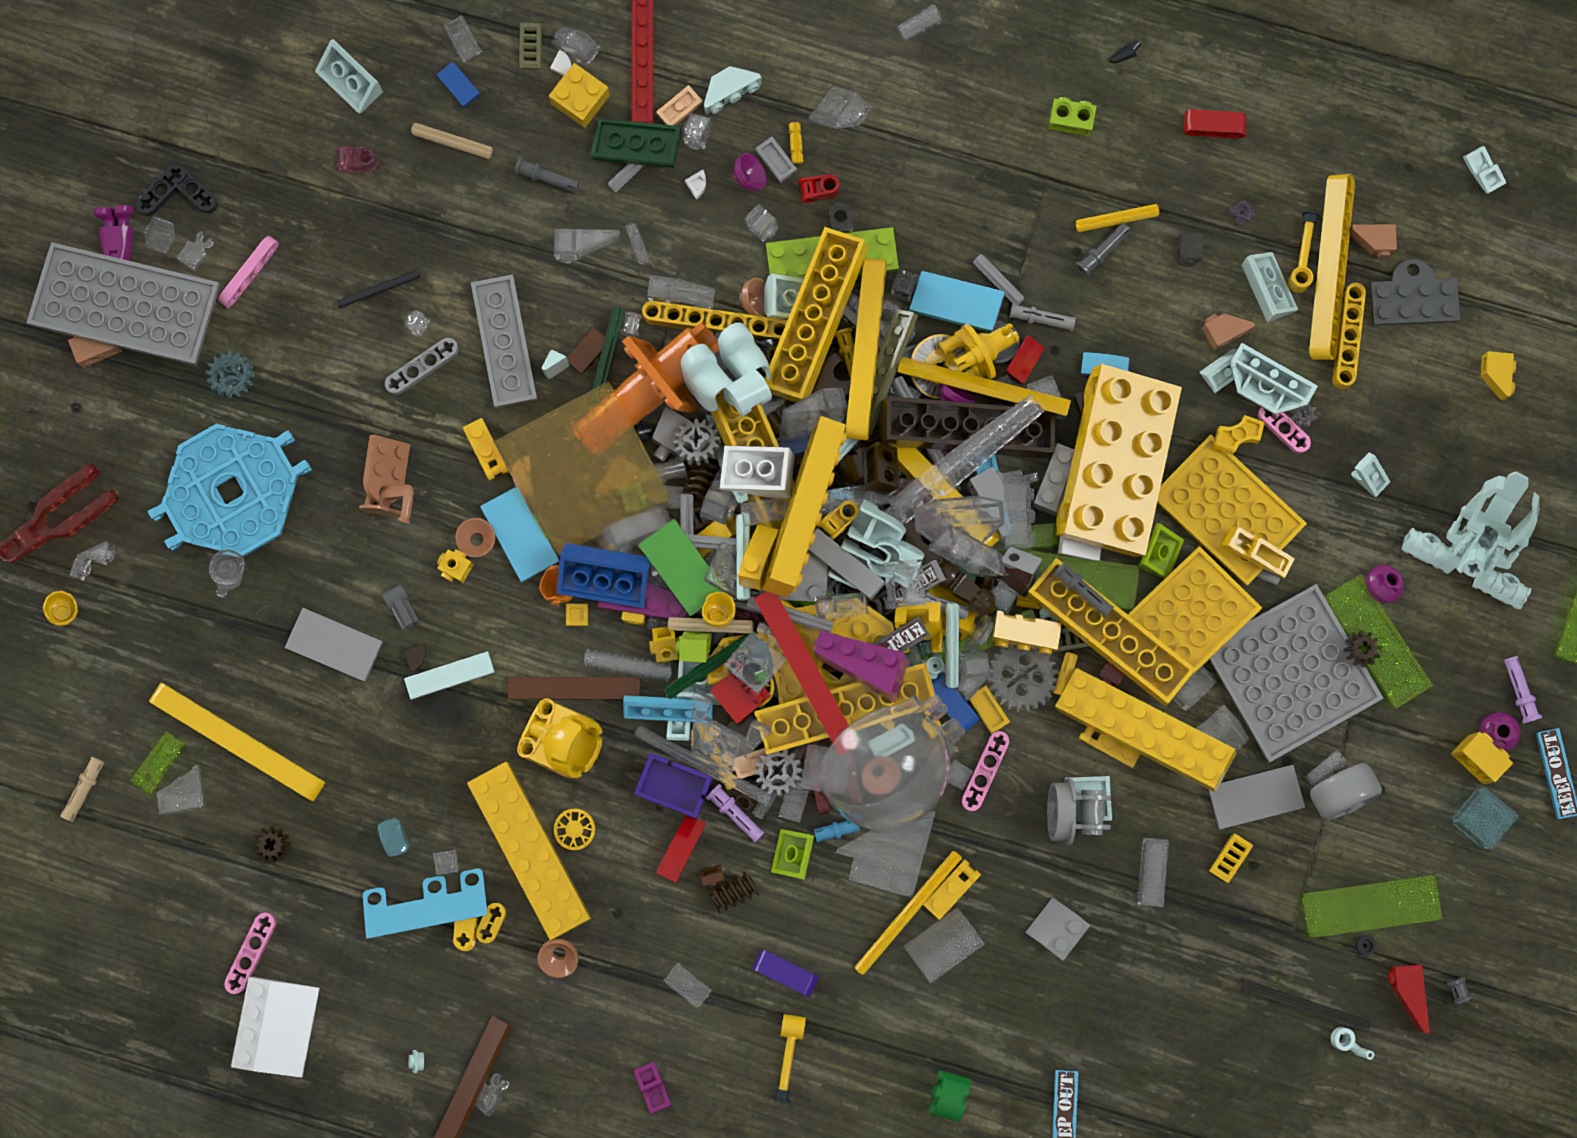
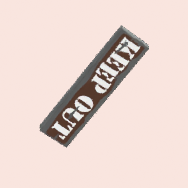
[851,616,930,681]

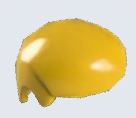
[43,591,78,626]
[702,591,736,628]

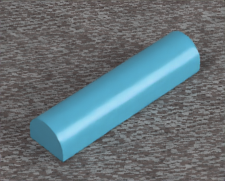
[623,695,713,723]

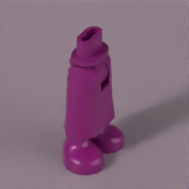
[93,205,134,261]

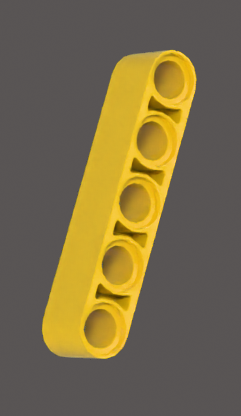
[1332,283,1366,390]

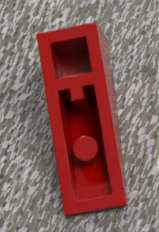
[656,815,706,883]
[1388,965,1430,1033]

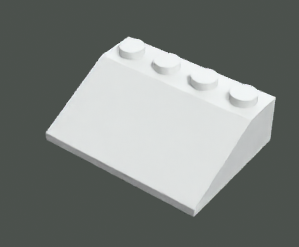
[231,976,320,1077]

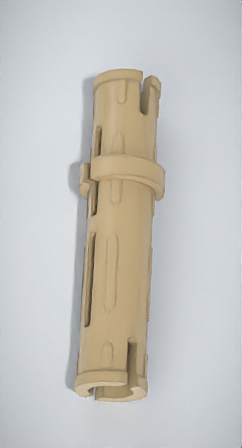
[60,757,105,822]

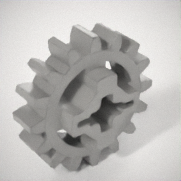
[673,419,722,466]
[754,749,803,797]

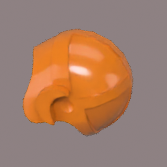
[539,565,573,606]

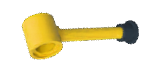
[1288,210,1320,293]
[773,1014,806,1103]

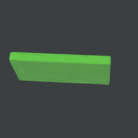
[638,519,726,616]

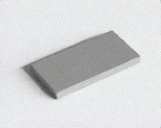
[285,608,383,682]
[1208,765,1305,829]

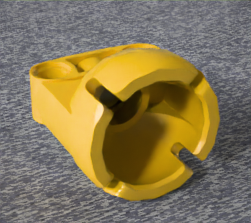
[517,698,602,778]

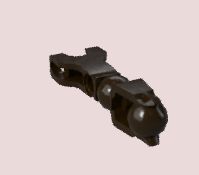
[877,515,996,616]

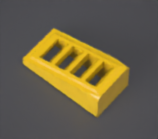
[1209,833,1253,883]

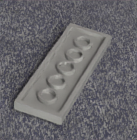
[471,274,538,408]

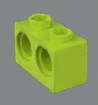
[1048,97,1096,137]
[676,631,712,662]

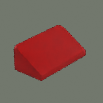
[1005,335,1045,385]

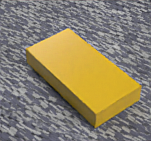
[967,685,1010,734]

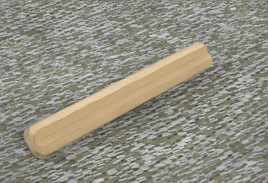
[411,123,493,159]
[668,617,754,633]

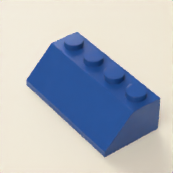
[557,543,651,608]

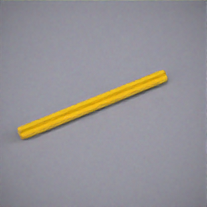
[855,851,962,975]

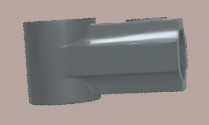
[382,583,420,630]

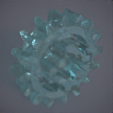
[205,350,254,398]

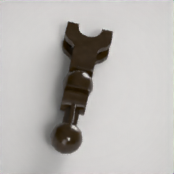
[766,352,851,440]

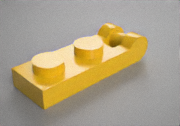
[462,418,509,481]
[1078,727,1140,768]
[923,859,981,920]

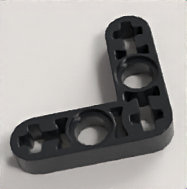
[136,164,218,216]

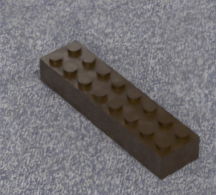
[879,396,1055,458]

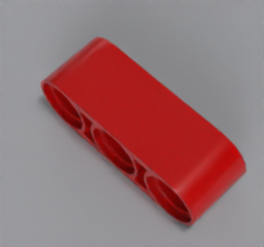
[1184,109,1246,139]

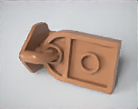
[359,435,414,524]

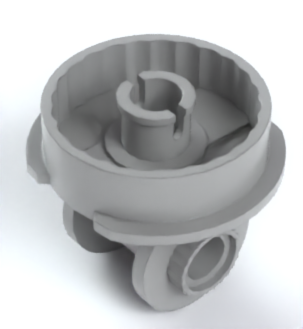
[1047,778,1111,845]

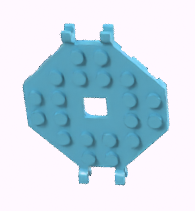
[147,424,312,557]

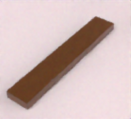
[508,677,640,700]
[434,1016,512,1138]

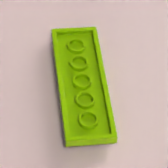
[766,227,899,279]

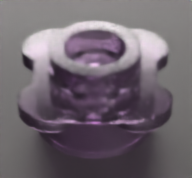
[1229,200,1255,225]

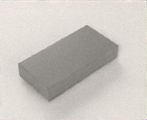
[755,137,797,183]

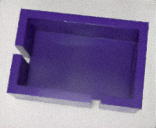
[634,753,713,819]

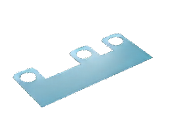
[363,869,488,939]

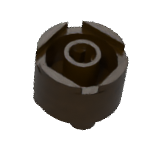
[835,444,871,493]

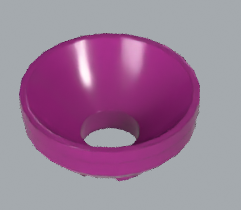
[733,153,767,191]
[938,383,975,403]
[1366,564,1404,604]
[1479,712,1521,751]

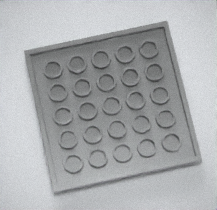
[1209,584,1384,763]

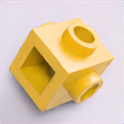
[437,549,474,583]
[649,626,679,662]

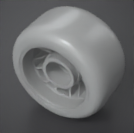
[1310,763,1382,821]

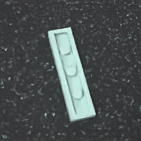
[404,651,495,700]

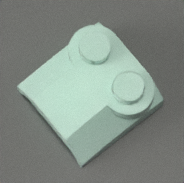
[764,273,804,320]

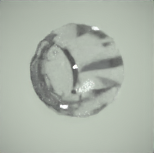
[404,310,431,337]

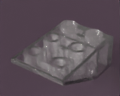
[779,387,848,441]

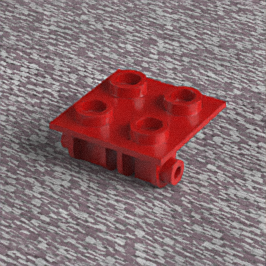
[710,663,771,724]

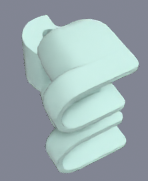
[681,323,772,416]
[828,499,925,590]

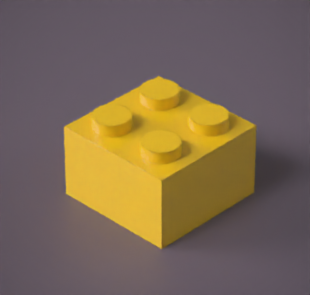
[549,63,610,128]
[1451,732,1513,785]

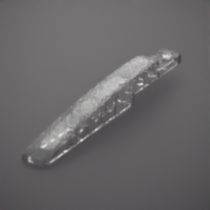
[866,395,1044,551]

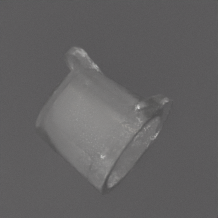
[209,549,245,597]

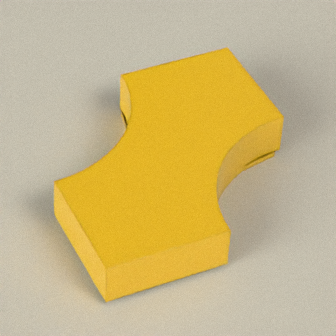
[1212,415,1265,455]

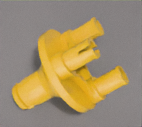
[938,323,1019,379]

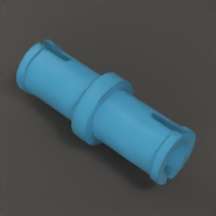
[814,818,860,843]

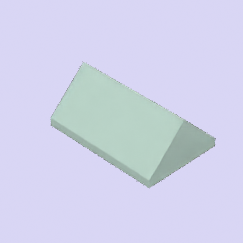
[315,39,383,114]
[1242,252,1298,323]

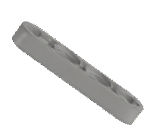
[385,338,459,395]

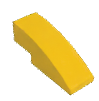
[1221,526,1294,578]

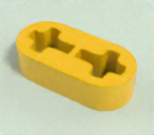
[476,903,506,943]

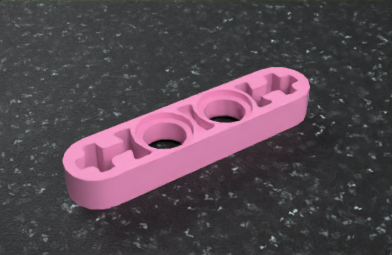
[218,236,279,308]
[962,731,1009,811]
[224,913,277,994]

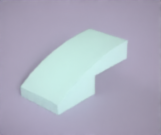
[1463,146,1506,193]

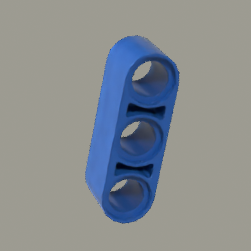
[931,673,980,734]

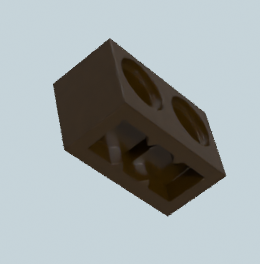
[863,442,899,495]

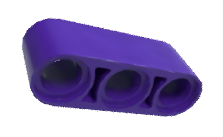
[752,949,820,997]

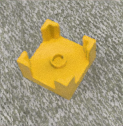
[895,602,943,653]

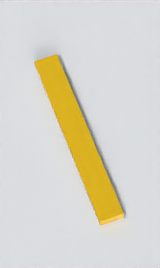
[897,357,1071,416]

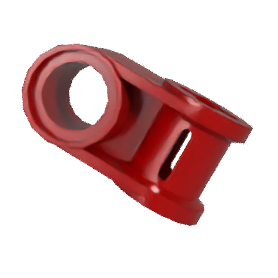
[798,174,840,203]

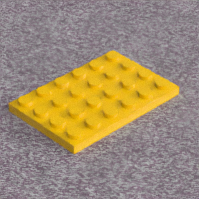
[1157,435,1307,586]
[1128,546,1262,678]

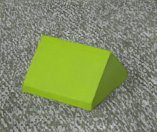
[1137,523,1184,579]
[771,829,814,880]

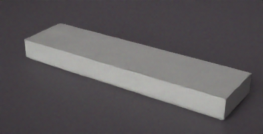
[808,528,885,600]

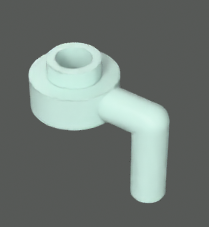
[1331,1027,1374,1060]

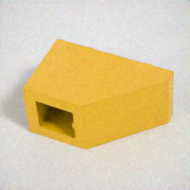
[1481,351,1516,401]

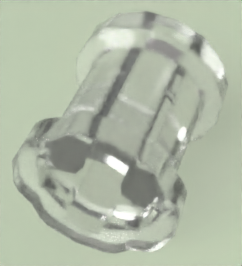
[620,312,642,338]

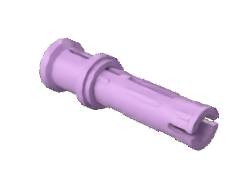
[1504,656,1542,724]
[706,784,764,842]

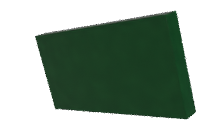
[591,118,682,168]

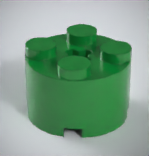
[928,1070,971,1122]

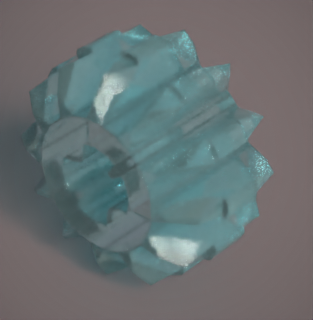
[378,818,409,857]

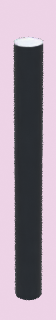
[337,270,420,308]

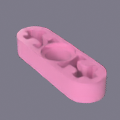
[1258,407,1311,454]

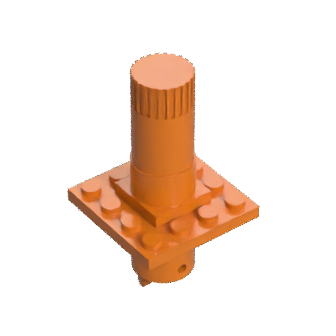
[573,322,719,456]

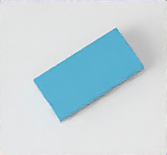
[909,271,1005,333]
[480,486,560,582]

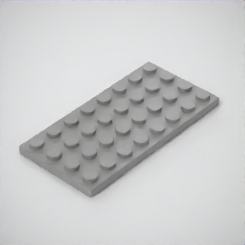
[26,242,220,366]

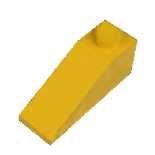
[738,525,779,591]

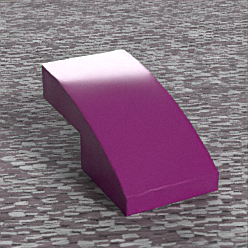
[633,1062,672,1115]

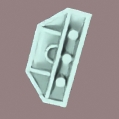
[1231,343,1318,414]

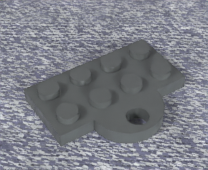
[1369,259,1460,326]

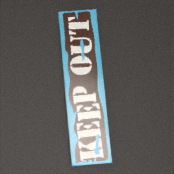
[1536,728,1577,819]
[1052,1070,1078,1138]

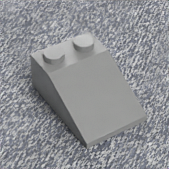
[967,467,1006,543]

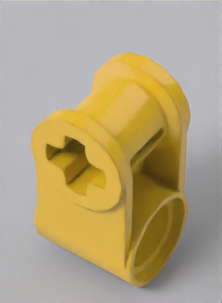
[818,500,859,540]
[453,917,479,951]

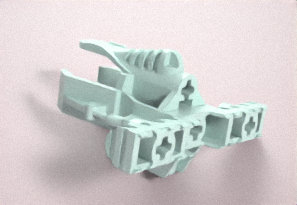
[1402,472,1539,609]

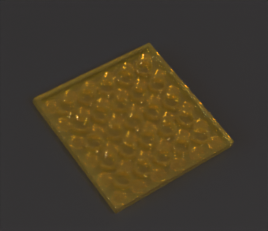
[494,381,670,556]

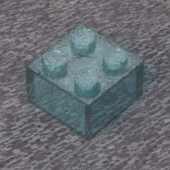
[1450,787,1519,850]

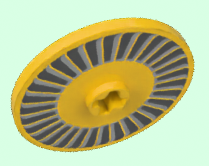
[910,334,972,399]

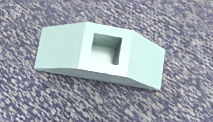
[704,66,762,115]

